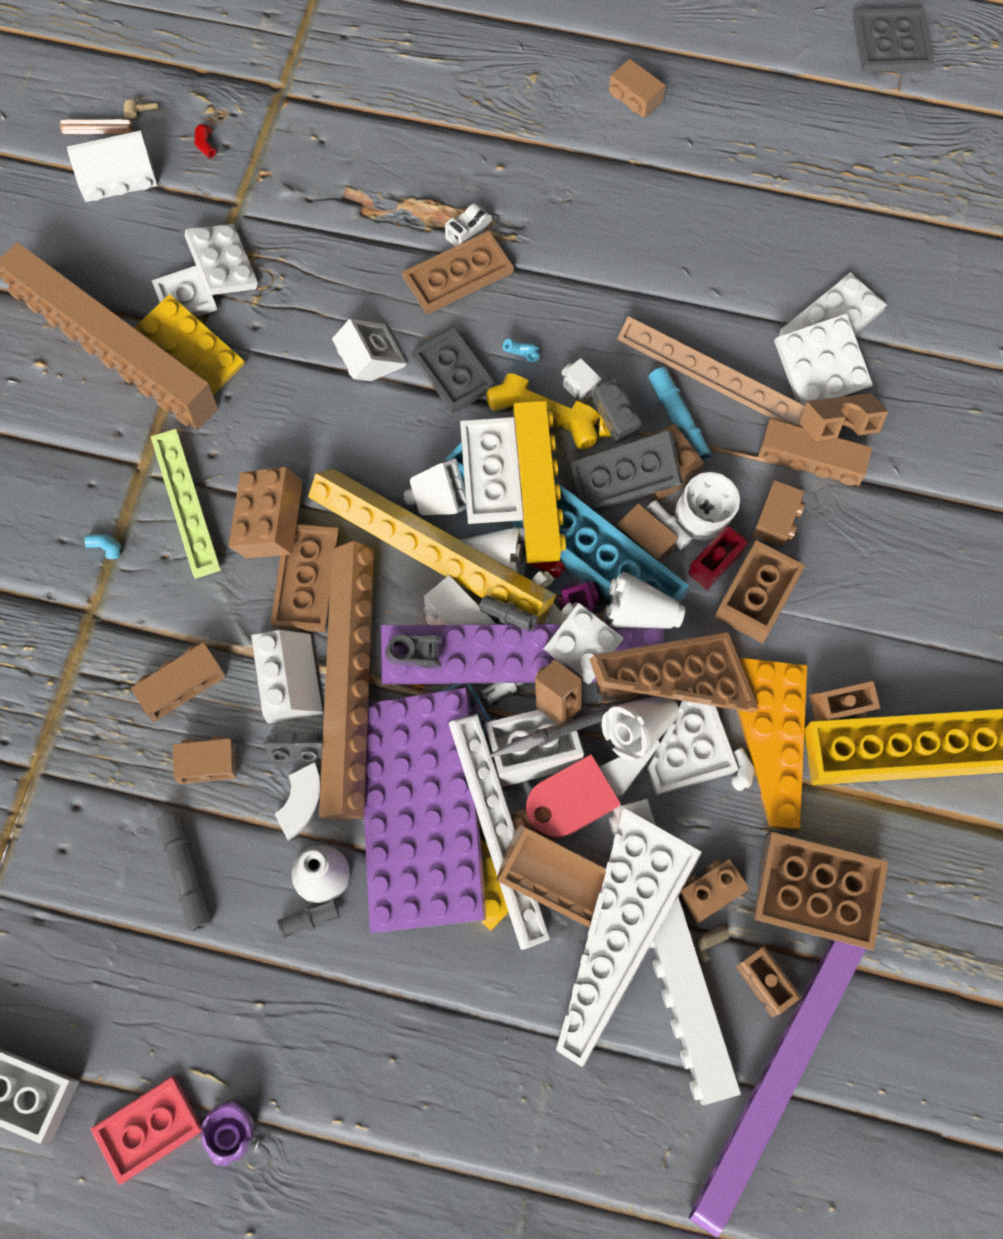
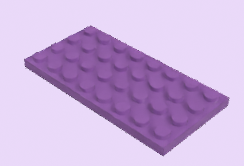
[364,688,486,933]

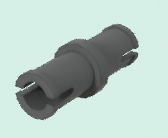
[479,595,537,632]
[277,900,340,938]

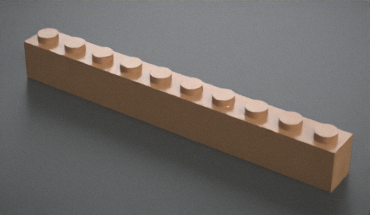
[319,541,374,822]

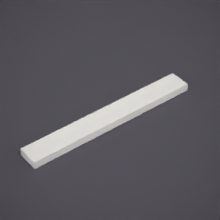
[449,714,550,950]

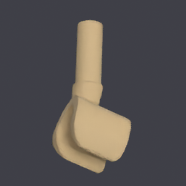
[124,100,158,120]

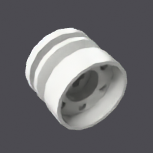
[674,472,740,541]

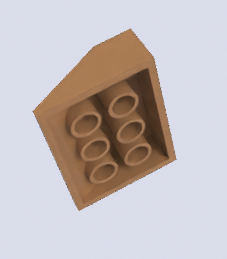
[754,832,888,950]

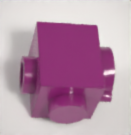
[557,580,600,611]

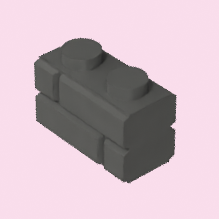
[592,378,642,444]

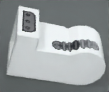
[445,203,492,246]

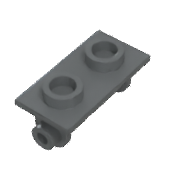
[264,732,323,762]

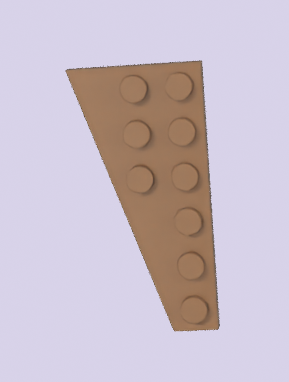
[589,632,759,713]

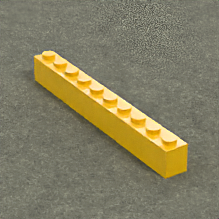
[308,469,556,624]

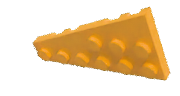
[737,658,807,831]

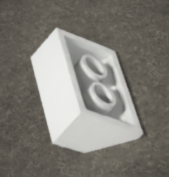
[67,131,157,202]
[251,630,323,724]

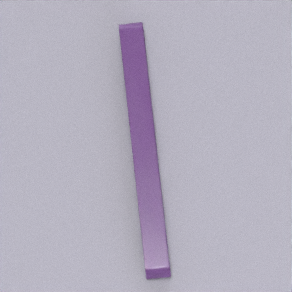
[689,940,866,1238]

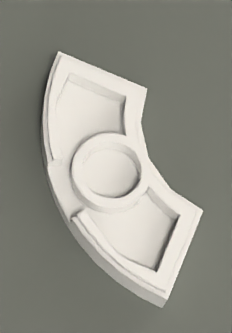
[275,763,321,841]

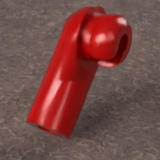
[194,124,217,159]
[525,560,564,578]

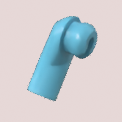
[503,339,540,362]
[85,534,121,559]

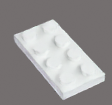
[779,273,887,336]
[460,417,523,524]

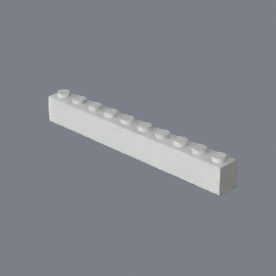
[609,799,741,1105]

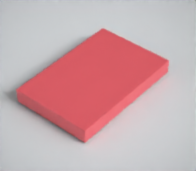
[90,1076,202,1185]

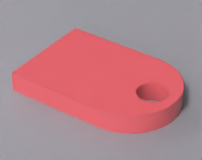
[526,755,621,838]

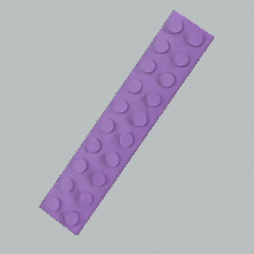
[381,624,664,684]

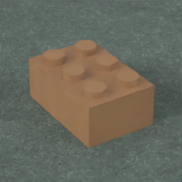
[228,467,303,559]
[714,540,806,644]

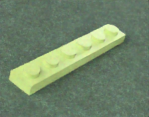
[151,429,221,579]

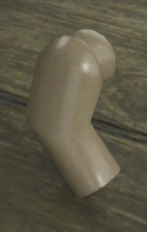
[694,925,729,964]

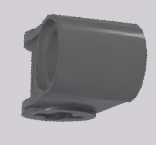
[385,634,443,669]

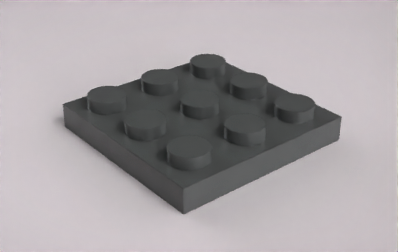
[853,7,934,72]

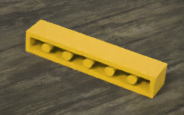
[513,401,566,563]

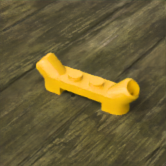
[486,373,599,449]

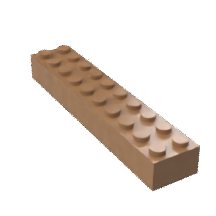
[0,242,218,430]

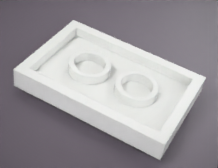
[185,224,258,295]

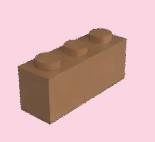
[130,642,226,722]

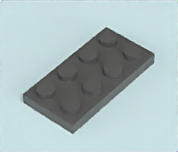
[570,431,683,511]

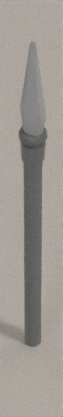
[489,694,653,757]

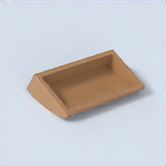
[496,824,606,928]

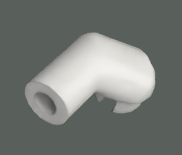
[732,748,755,791]

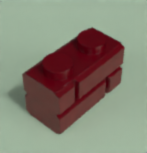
[688,526,747,590]

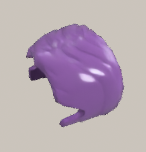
[201,1101,255,1166]

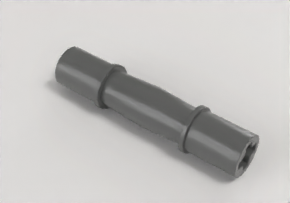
[156,812,212,931]

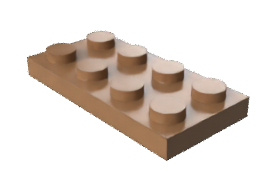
[402,231,514,315]
[270,525,340,633]

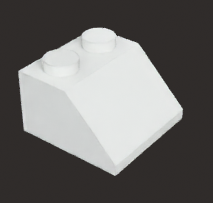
[332,319,407,381]

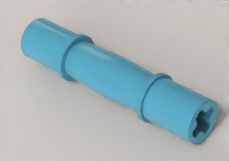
[648,367,712,462]

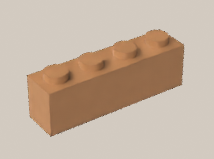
[758,419,872,486]

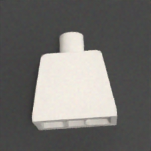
[404,458,467,515]

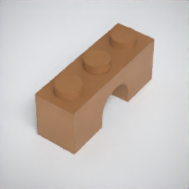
[799,393,889,441]

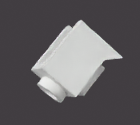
[561,359,602,404]

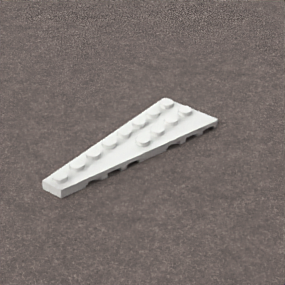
[556,808,702,1067]

